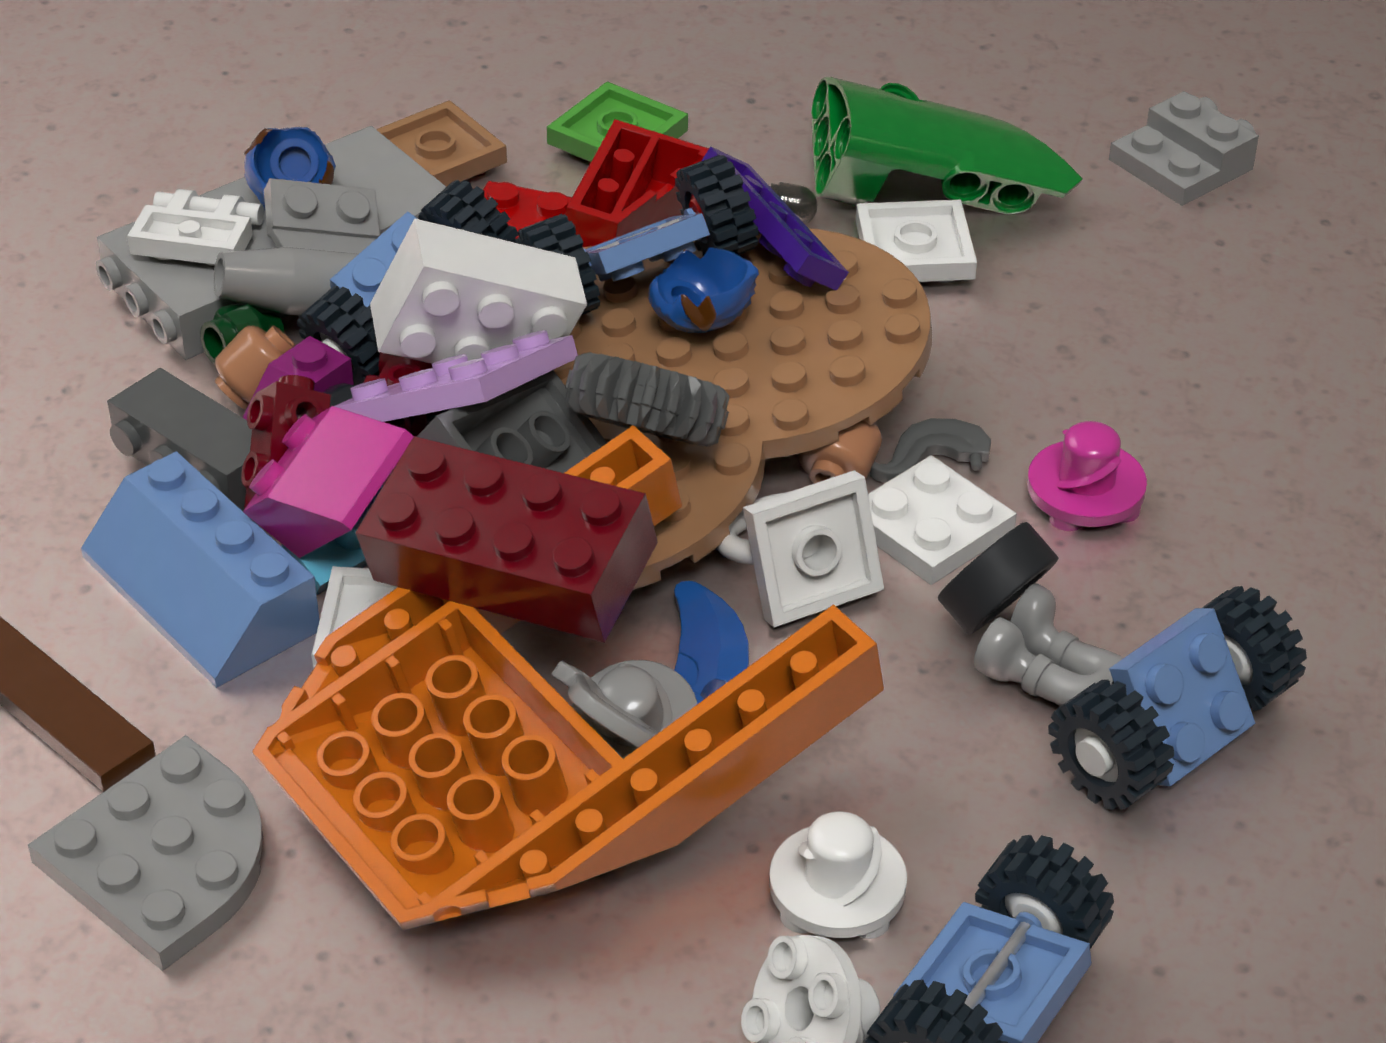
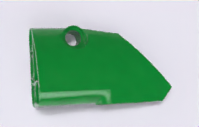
[811,77,1083,215]

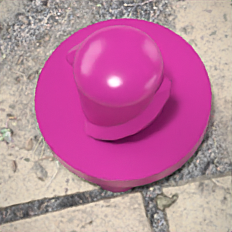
[1027,421,1147,531]

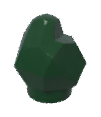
[200,304,284,364]

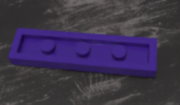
[701,147,849,290]

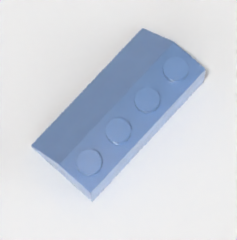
[81,451,320,688]

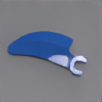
[674,581,749,703]

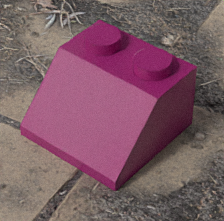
[243,406,414,558]

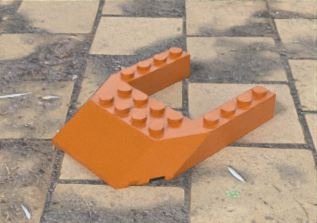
[252,425,884,930]

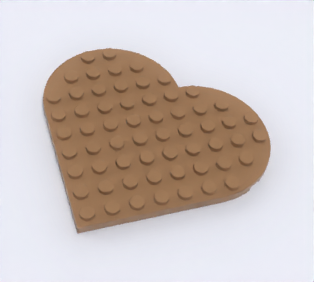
[554,228,932,590]

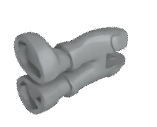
[974,583,1124,706]

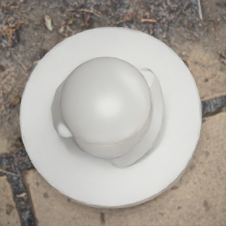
[769,811,907,939]
[741,935,880,1043]

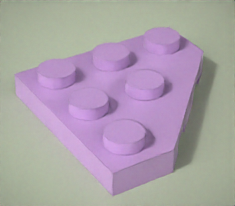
[334,330,578,422]

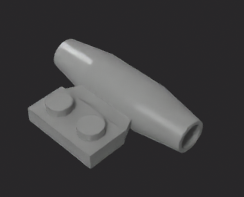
[214,178,380,315]

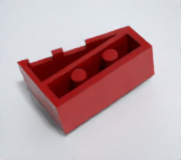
[565,119,709,247]

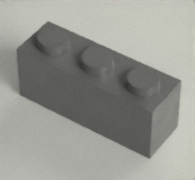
[107,368,252,511]

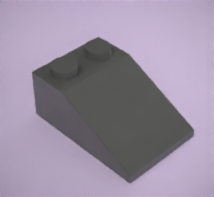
[417,370,607,473]

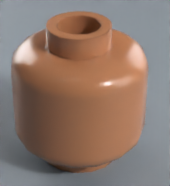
[215,325,296,410]
[797,420,882,484]

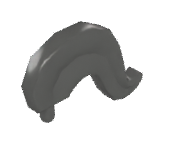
[870,418,991,483]

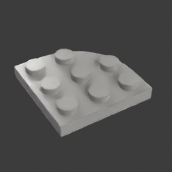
[28,735,264,971]

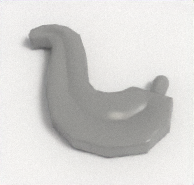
[552,661,658,748]

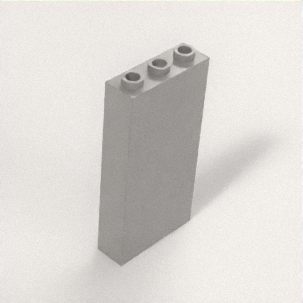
[96,126,446,360]

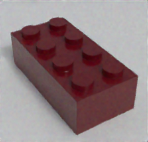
[355,436,658,643]

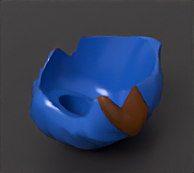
[244,127,336,210]
[648,248,759,333]

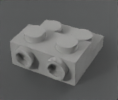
[1109,91,1259,206]

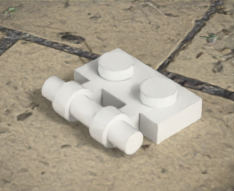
[127,189,264,266]

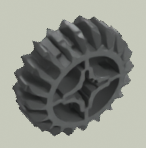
[564,352,730,447]

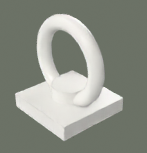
[716,470,884,627]

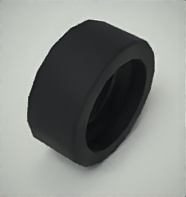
[938,522,1059,634]

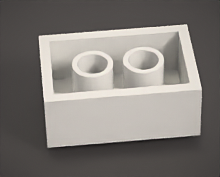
[370,218,587,363]

